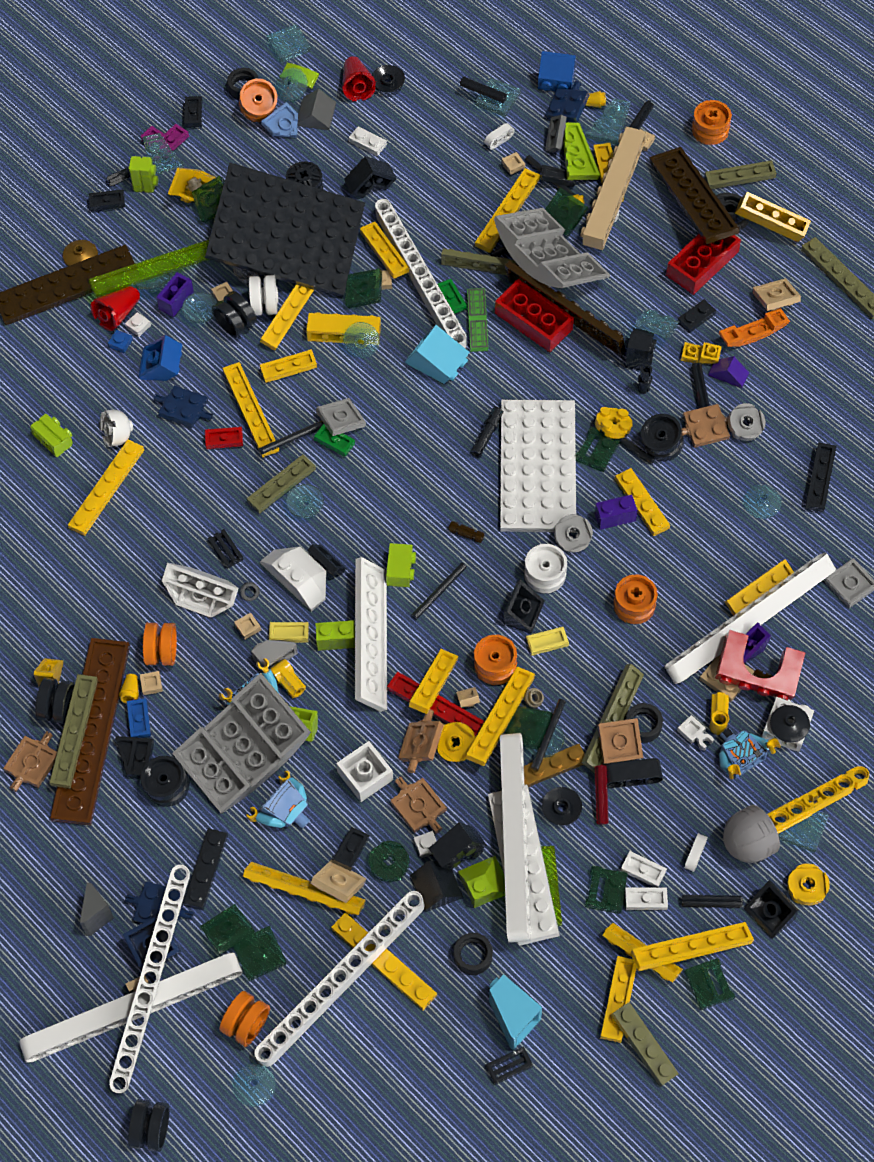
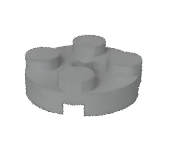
[728,403,766,441]
[554,514,593,553]

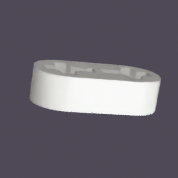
[484,123,515,150]
[684,833,708,872]

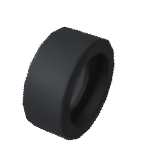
[227,68,259,100]
[626,703,663,743]
[454,933,493,975]

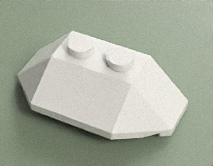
[260,547,326,612]
[162,563,239,618]

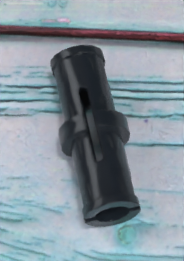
[638,364,653,394]

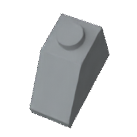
[251,640,298,669]

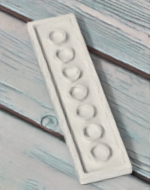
[355,557,387,712]
[488,785,560,946]

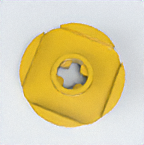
[595,407,633,439]
[437,722,476,762]
[787,864,830,906]

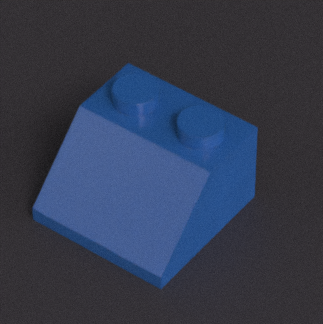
[538,51,576,92]
[138,335,182,381]

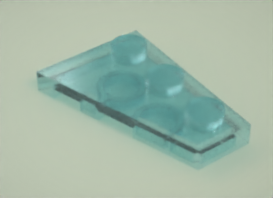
[585,98,631,145]
[143,133,184,174]

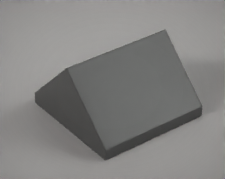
[297,88,336,130]
[80,883,114,936]

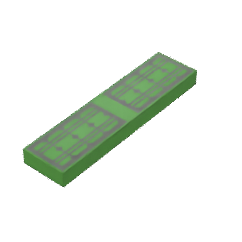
[467,288,488,352]

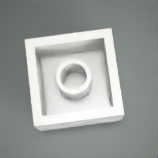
[336,741,393,802]

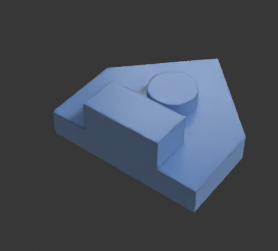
[261,102,298,138]

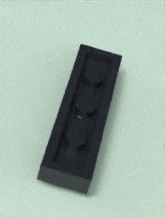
[805,442,837,513]
[183,828,228,911]

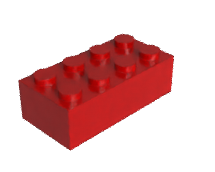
[666,234,741,295]
[495,279,574,352]

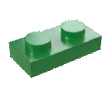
[437,279,467,314]
[314,424,355,457]

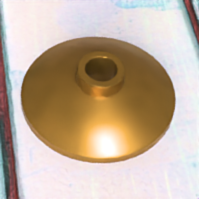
[63,240,98,266]

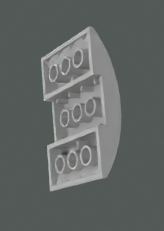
[494,208,610,288]
[172,673,311,813]

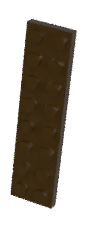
[649,147,739,244]
[0,244,139,326]
[505,260,626,357]

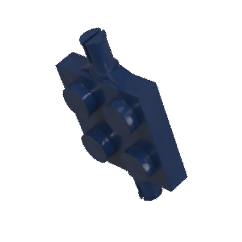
[546,81,590,122]
[154,385,213,428]
[125,881,194,924]

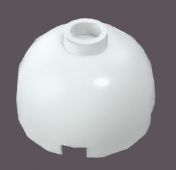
[100,410,133,447]

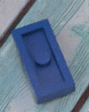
[127,698,151,738]

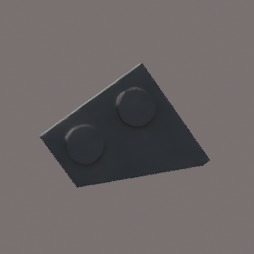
[115,736,154,778]

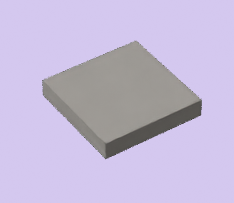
[316,398,366,436]
[824,558,874,608]

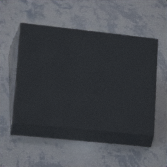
[504,580,545,633]
[410,861,463,912]
[744,880,799,939]

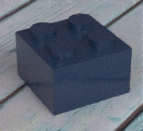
[123,914,182,971]

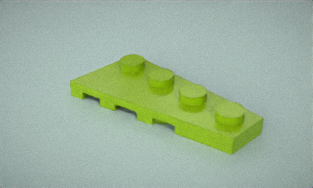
[563,123,600,180]

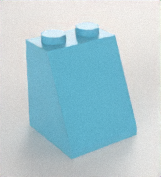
[405,325,470,384]
[489,974,542,1051]

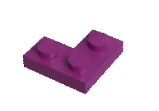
[140,124,189,157]

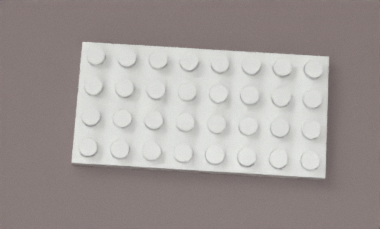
[500,400,576,533]

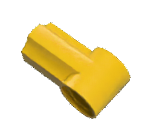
[270,659,306,698]
[709,692,729,735]

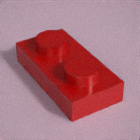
[205,427,243,449]

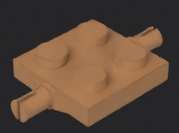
[681,404,730,448]
[398,709,444,773]
[3,731,57,792]
[390,777,447,834]

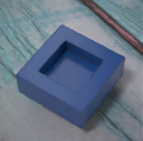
[108,330,133,353]

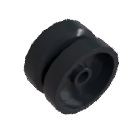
[211,291,257,338]
[641,414,684,461]
[35,677,75,724]
[141,756,190,807]
[128,1099,170,1152]

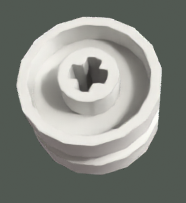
[249,275,279,316]
[525,544,567,593]

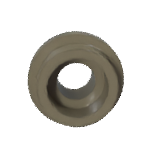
[186,177,202,192]
[524,688,544,708]

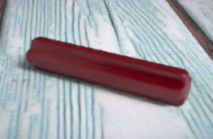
[595,765,609,825]

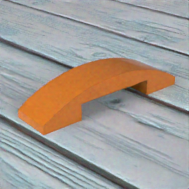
[719,308,790,347]

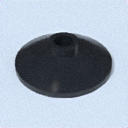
[372,65,405,93]
[770,705,810,743]
[542,787,582,826]

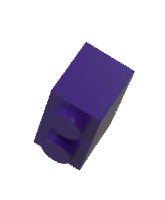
[156,272,194,317]
[595,494,638,530]

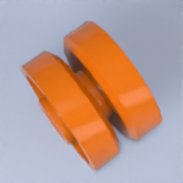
[239,78,277,122]
[692,100,732,145]
[613,574,658,624]
[143,623,177,666]
[474,635,517,685]
[219,991,270,1047]

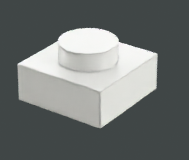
[125,312,151,337]
[414,831,436,858]

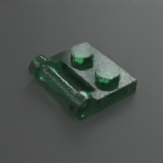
[575,427,620,472]
[585,866,628,914]
[684,958,736,1010]

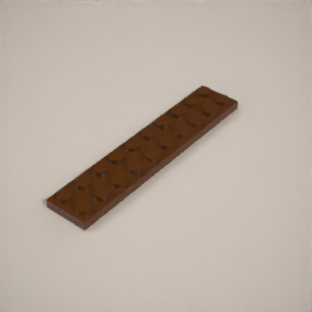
[50,638,130,826]

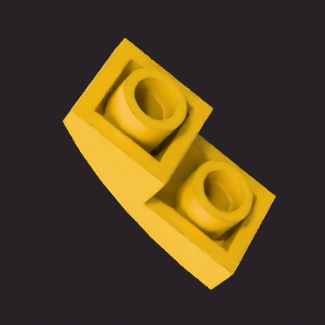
[681,342,721,364]

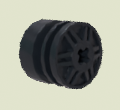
[286,161,324,190]

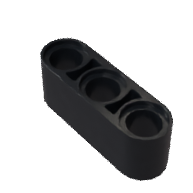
[605,758,663,788]

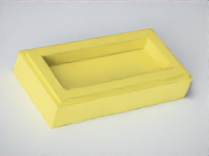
[269,622,309,643]
[526,627,569,656]

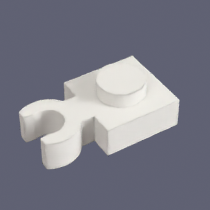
[677,715,714,751]

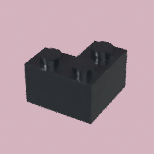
[344,156,397,198]
[625,328,657,370]
[428,822,487,869]

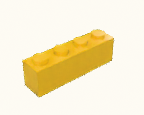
[735,192,811,242]
[307,312,381,345]

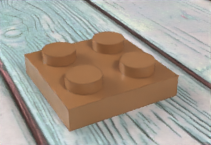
[597,718,643,764]

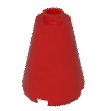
[342,56,376,101]
[90,286,140,331]

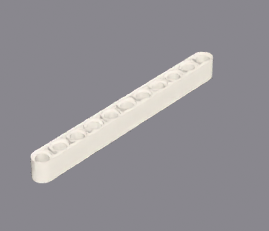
[375,199,466,349]
[665,552,836,684]
[500,733,531,943]
[109,865,190,1093]
[255,891,425,1067]
[19,953,243,1063]

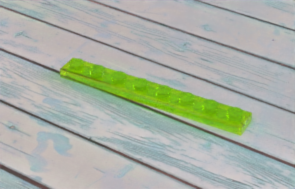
[89,239,209,297]

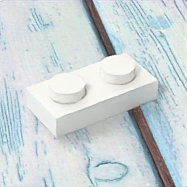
[349,126,387,156]
[621,851,667,888]
[625,888,668,910]

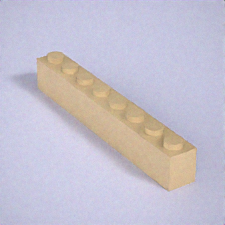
[581,127,646,250]

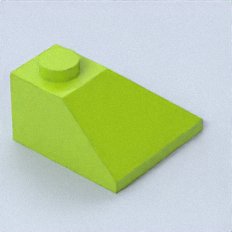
[458,856,505,908]

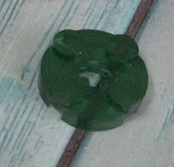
[369,841,410,882]

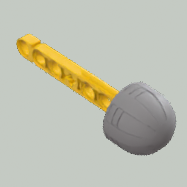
[723,766,869,863]

